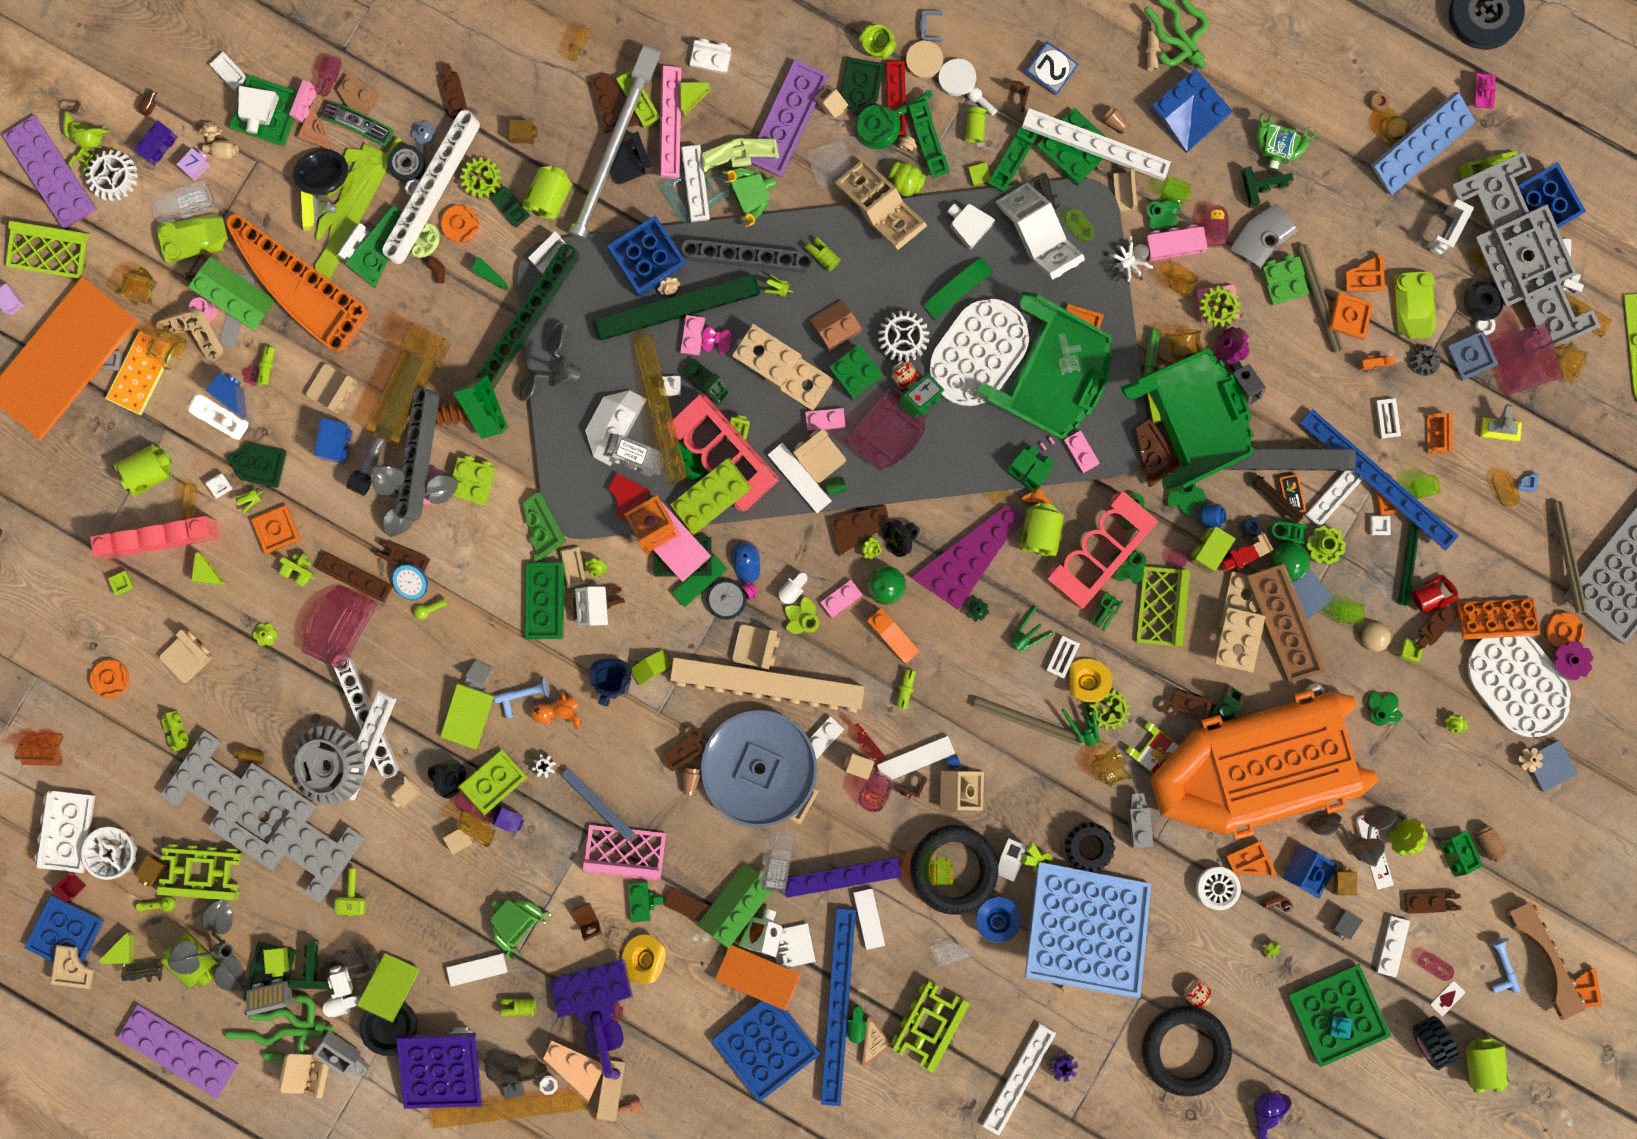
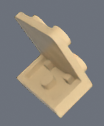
[306,364,358,415]
[793,428,846,483]
[732,625,780,670]
[160,629,213,683]
[278,1053,329,1098]

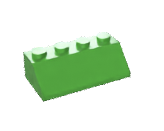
[188,257,275,331]
[697,864,773,949]

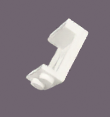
[1427,199,1474,255]

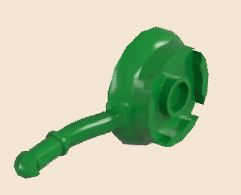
[856,90,933,149]

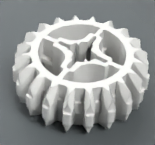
[85,150,138,202]
[878,311,929,362]

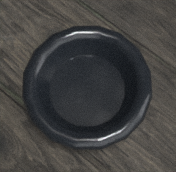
[292,149,349,195]
[359,1001,417,1056]

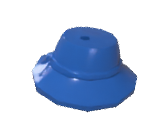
[976,897,1022,944]

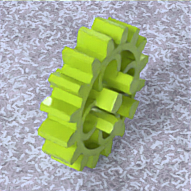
[460,157,502,200]
[1199,286,1241,328]
[1089,689,1131,731]

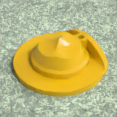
[1069,659,1113,702]
[622,935,666,984]

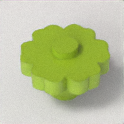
[1305,526,1346,565]
[1389,818,1428,856]

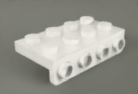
[35,791,95,873]

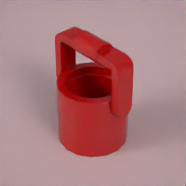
[1411,575,1458,614]

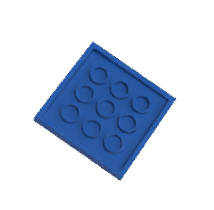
[711,1001,821,1102]

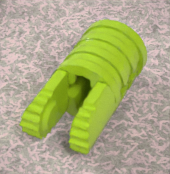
[805,237,841,272]
[499,998,536,1016]

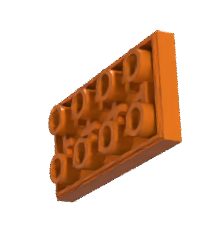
[1456,598,1541,639]
[715,945,801,1011]

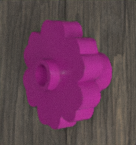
[1214,326,1249,364]
[1552,641,1593,681]

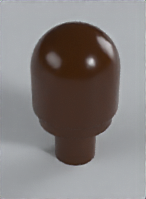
[138,90,158,116]

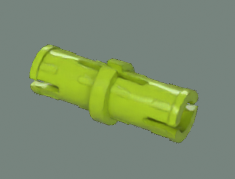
[256,346,276,386]
[895,669,916,709]

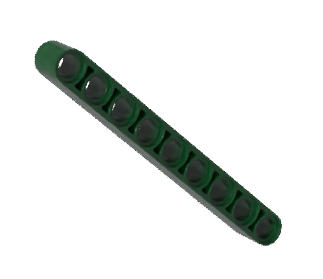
[475,244,579,389]
[592,275,761,341]

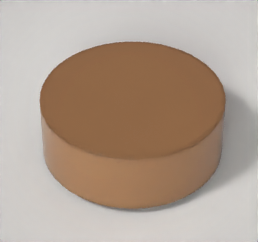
[1369,92,1390,112]

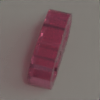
[1418,952,1454,981]

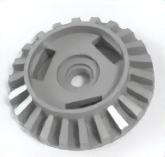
[290,725,365,805]

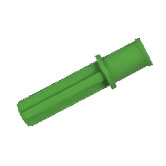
[1142,328,1161,376]

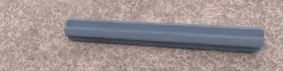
[562,768,635,841]

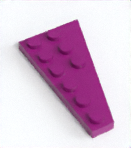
[911,505,1023,610]

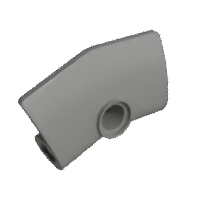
[1230,203,1297,270]

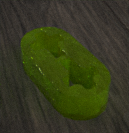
[1065,209,1095,243]

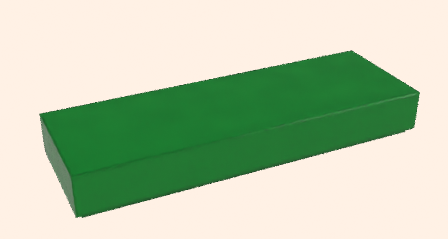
[672,555,728,607]

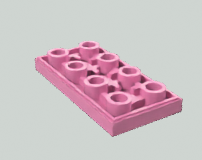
[645,501,711,582]

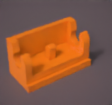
[1427,413,1453,453]

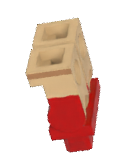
[1220,533,1273,572]

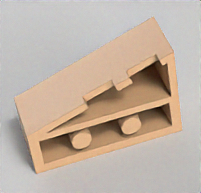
[543,1041,603,1104]

